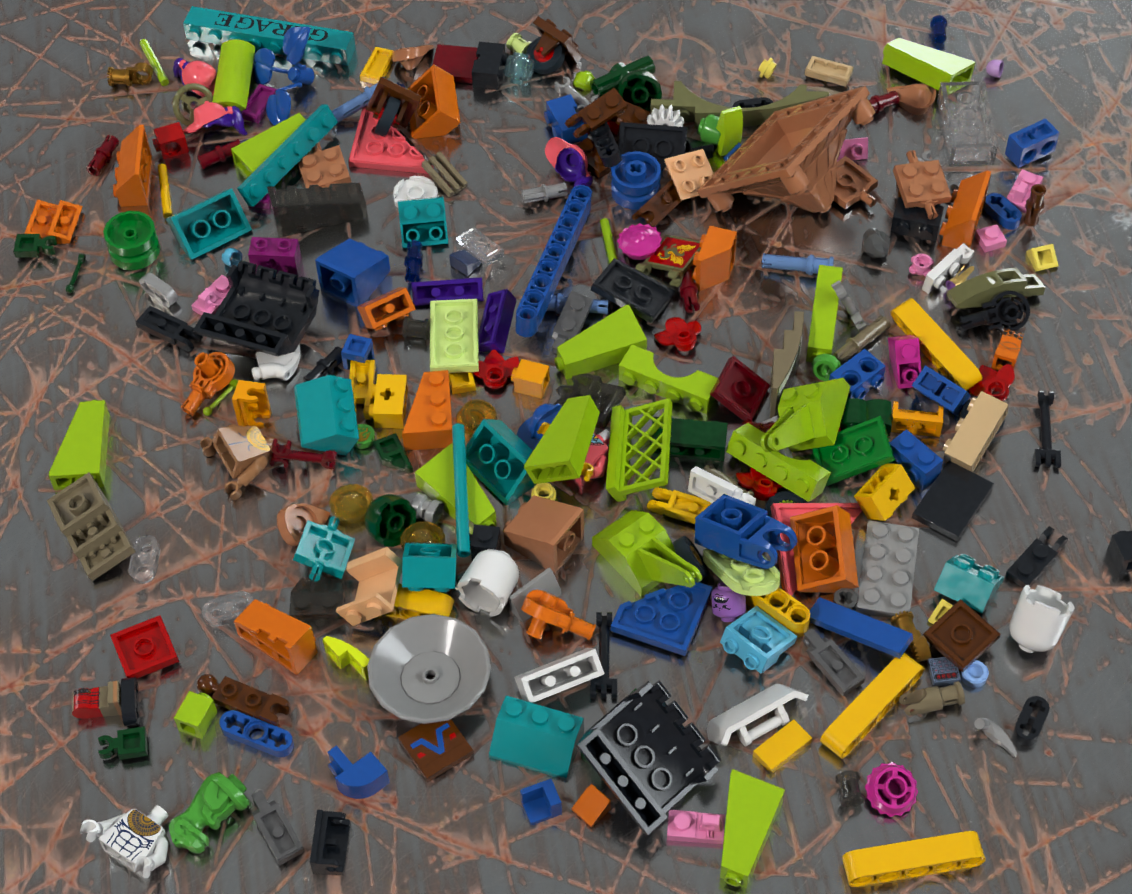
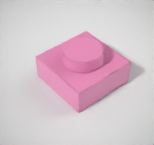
[975,224,1007,253]

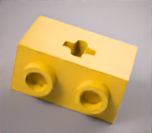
[369,374,409,429]
[854,463,915,521]

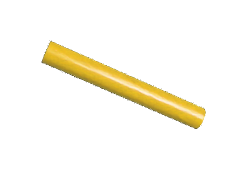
[158,164,172,219]

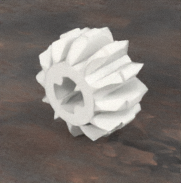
[647,104,684,127]

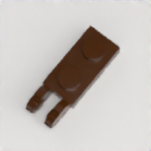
[565,88,628,139]

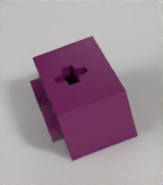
[248,237,301,275]

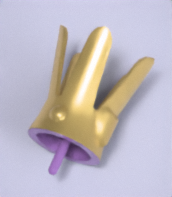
[946,264,974,290]

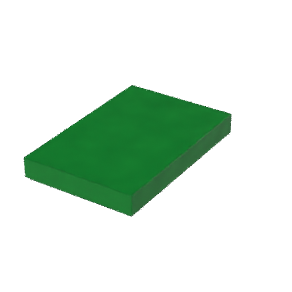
[812,416,895,487]

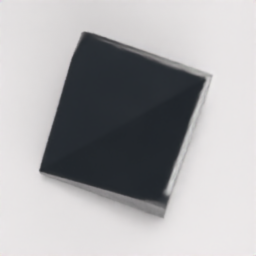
[686,137,714,159]

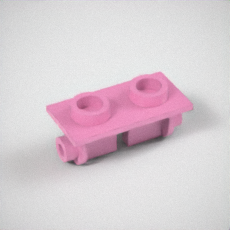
[837,137,868,161]

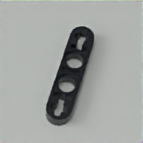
[589,122,622,167]

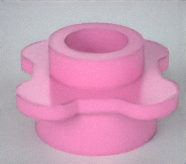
[909,254,934,277]

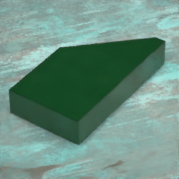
[373,433,413,473]

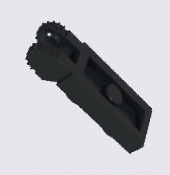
[135,306,203,352]
[1005,526,1068,588]

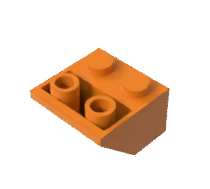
[692,226,737,292]

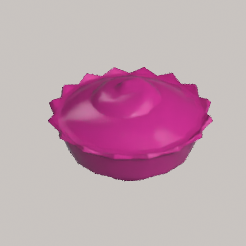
[617,223,662,260]
[865,762,918,817]

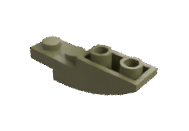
[946,267,1046,309]

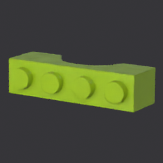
[619,345,718,414]
[725,423,831,502]

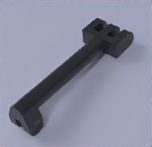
[1034,391,1061,468]
[590,612,617,699]

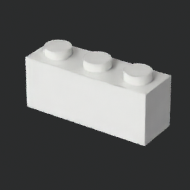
[514,648,604,703]

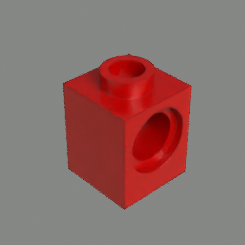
[152,122,189,160]

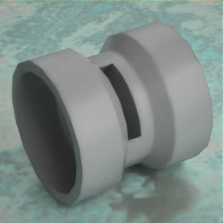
[411,493,444,525]

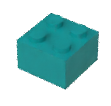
[402,543,457,592]

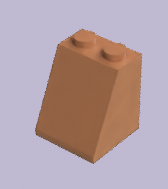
[503,495,584,574]

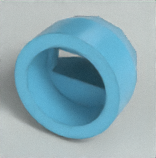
[222,248,242,267]

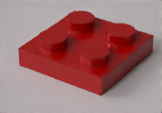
[110,615,179,679]

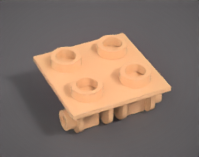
[662,149,714,201]

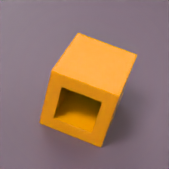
[511,359,550,399]

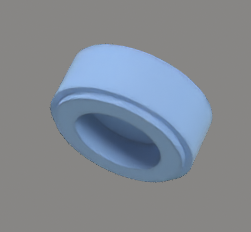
[960,660,989,688]

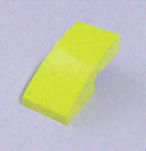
[322,636,369,681]

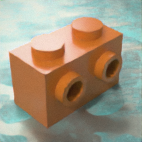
[357,287,416,331]

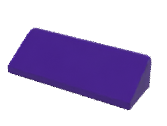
[411,277,484,306]
[478,289,516,354]

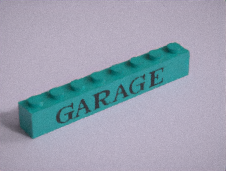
[183,6,356,66]

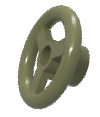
[172,83,213,126]

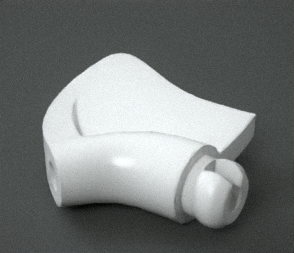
[251,345,301,381]

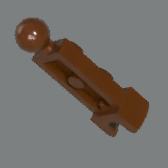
[632,179,681,227]
[197,674,291,728]

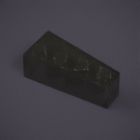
[267,183,368,238]

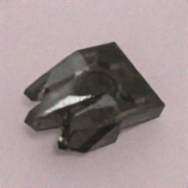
[554,373,626,429]
[289,572,346,620]

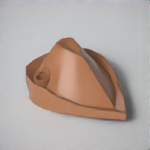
[392,45,434,70]
[886,84,936,115]
[277,503,330,546]

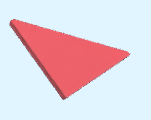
[348,106,434,174]
[770,503,862,596]

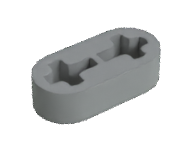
[139,272,179,308]

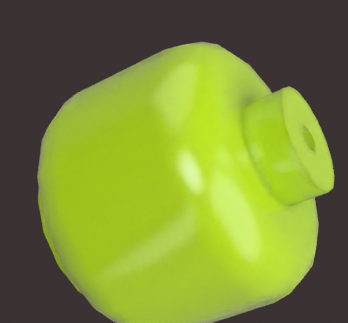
[572,71,595,91]

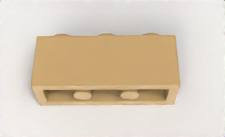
[942,391,1008,472]

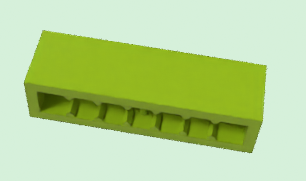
[212,39,255,111]

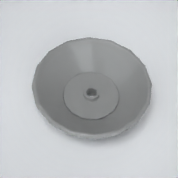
[367,614,491,724]

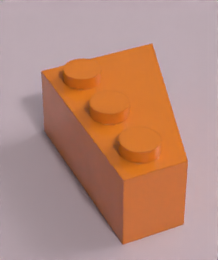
[402,370,453,451]
[234,599,318,675]

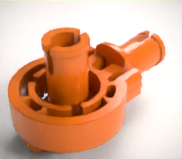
[180,352,235,416]
[521,589,596,640]

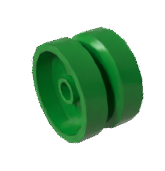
[103,211,161,270]

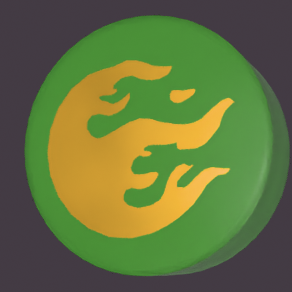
[354,424,375,449]

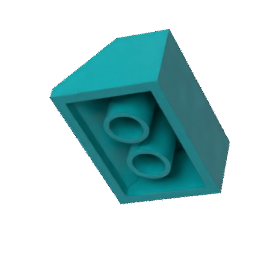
[166,188,252,260]
[294,375,359,456]
[465,419,536,505]
[489,696,584,780]

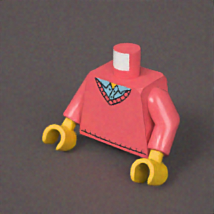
[537,422,610,486]

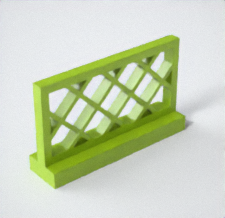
[606,398,673,502]

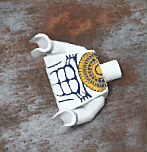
[79,805,169,878]

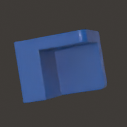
[341,334,374,370]
[520,778,562,825]

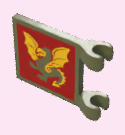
[635,235,701,287]

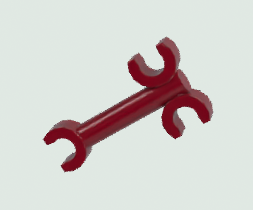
[270,438,337,469]

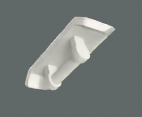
[706,683,809,747]

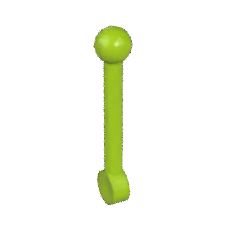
[203,379,238,416]

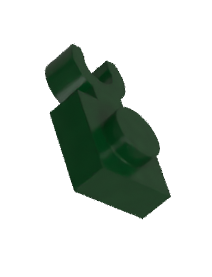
[13,234,57,258]
[98,726,148,760]

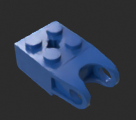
[695,494,797,569]

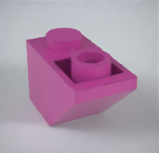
[888,335,921,389]

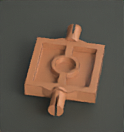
[298,142,351,202]
[893,150,952,219]
[834,156,878,209]

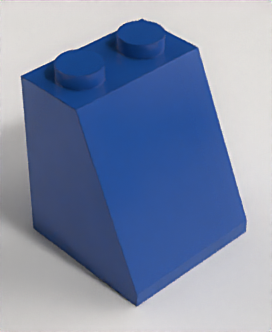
[315,238,391,307]

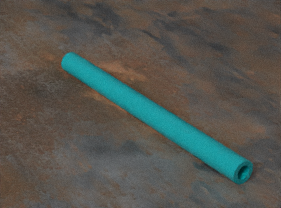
[452,423,470,558]

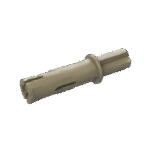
[833,315,891,364]

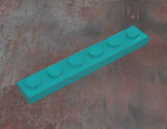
[237,104,338,207]

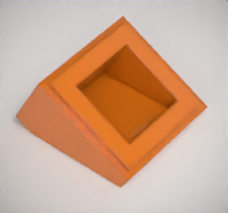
[571,784,611,828]

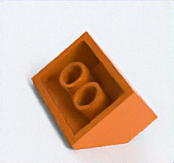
[407,64,461,139]
[113,125,152,207]
[939,170,992,249]
[790,505,859,593]

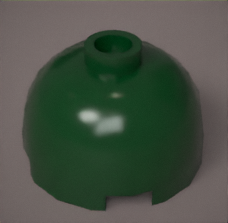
[618,69,662,111]
[364,494,416,547]

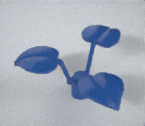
[253,26,315,126]

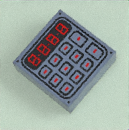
[927,657,961,686]

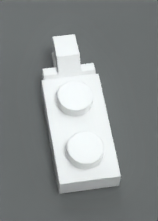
[922,243,974,294]
[688,466,756,506]

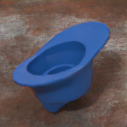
[517,404,562,450]

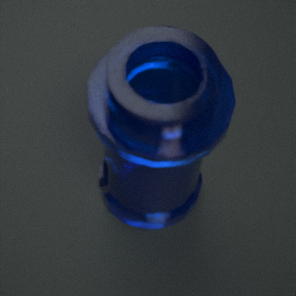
[930,15,947,43]

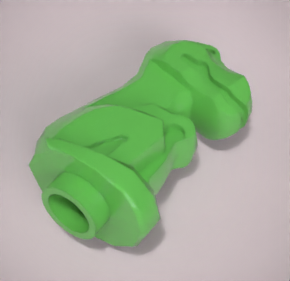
[169,772,250,854]

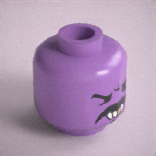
[711,582,746,622]

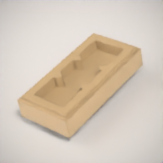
[805,56,853,87]

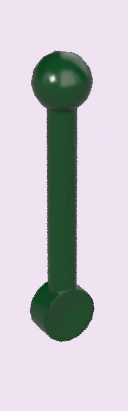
[65,254,86,293]

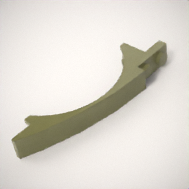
[651,81,829,129]

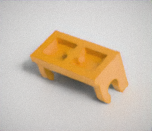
[232,380,272,429]
[891,401,944,437]

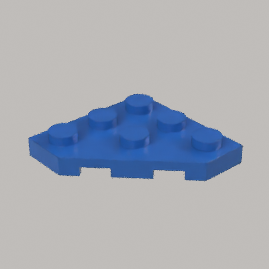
[611,582,713,656]

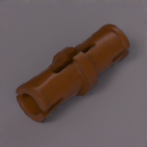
[1024,184,1046,226]

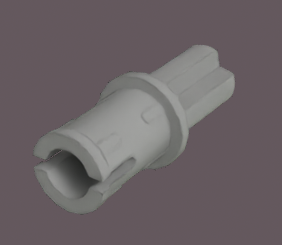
[521,182,568,203]

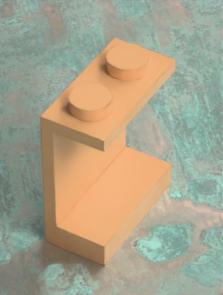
[336,547,402,626]

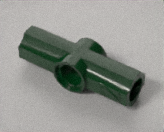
[590,55,656,98]

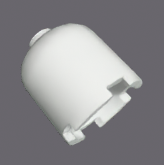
[455,549,519,616]
[1009,585,1075,653]

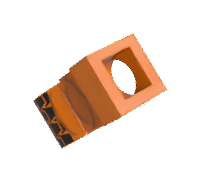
[991,328,1024,371]

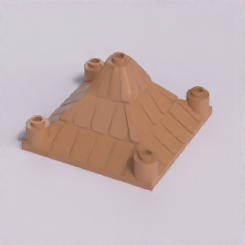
[697,86,875,213]

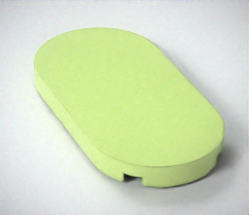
[703,548,780,596]

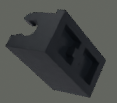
[310,810,351,876]

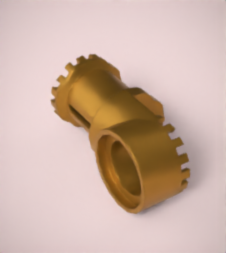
[107,62,153,86]
[890,611,931,662]

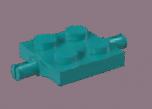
[293,516,355,581]

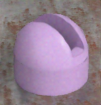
[986,59,1004,78]

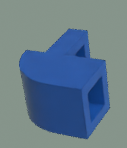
[328,745,390,799]

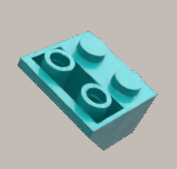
[398,196,448,248]
[934,554,1004,613]

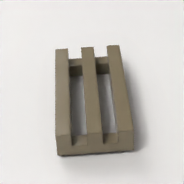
[422,151,468,198]

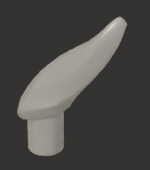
[974,718,1017,757]

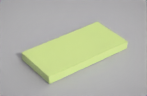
[430,299,479,373]

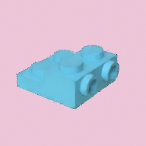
[720,606,798,674]

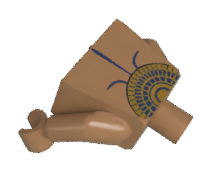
[200,424,278,501]

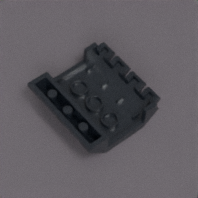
[193,260,319,357]
[576,680,721,835]

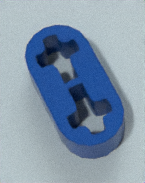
[984,193,1022,230]

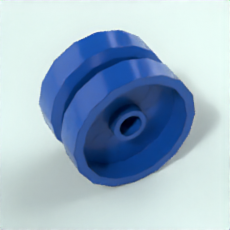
[611,151,661,210]

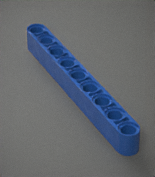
[515,185,592,337]

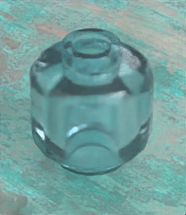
[504,52,535,85]

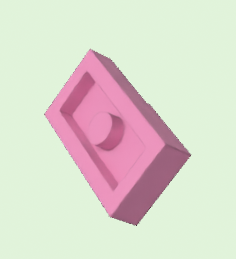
[1006,169,1043,213]
[191,275,231,316]
[667,810,725,845]

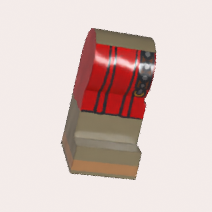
[72,681,122,719]

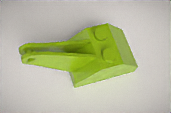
[761,378,850,452]
[592,510,702,597]

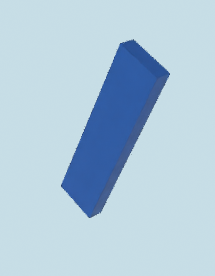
[809,597,913,659]

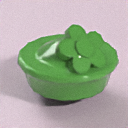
[812,354,841,381]

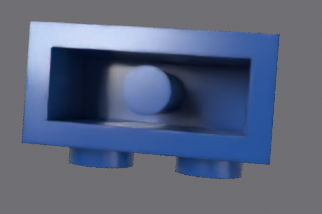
[889,429,943,491]

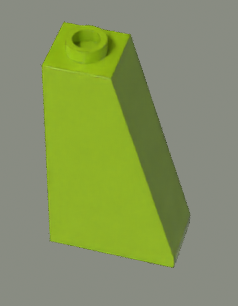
[882,38,975,94]
[231,113,307,178]
[806,265,843,362]
[554,305,647,380]
[524,395,600,484]
[49,400,110,490]
[415,443,497,534]
[720,769,785,888]

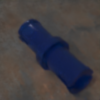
[404,240,423,284]

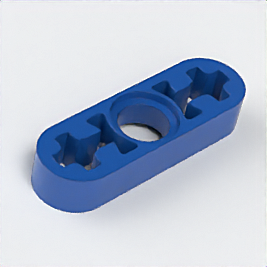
[219,710,294,757]

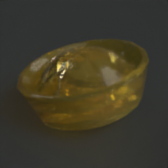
[456,399,498,436]
[329,484,373,524]
[401,521,445,551]

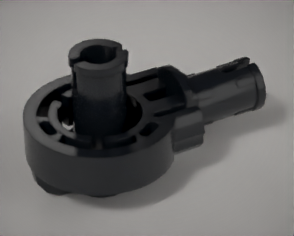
[959,290,1030,331]

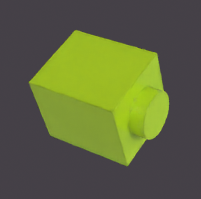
[174,691,218,739]

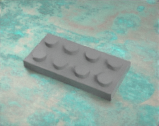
[856,520,919,618]

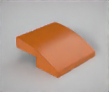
[24,199,83,244]

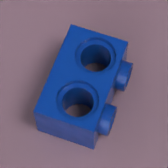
[1005,118,1060,168]
[829,349,886,399]
[912,365,971,416]

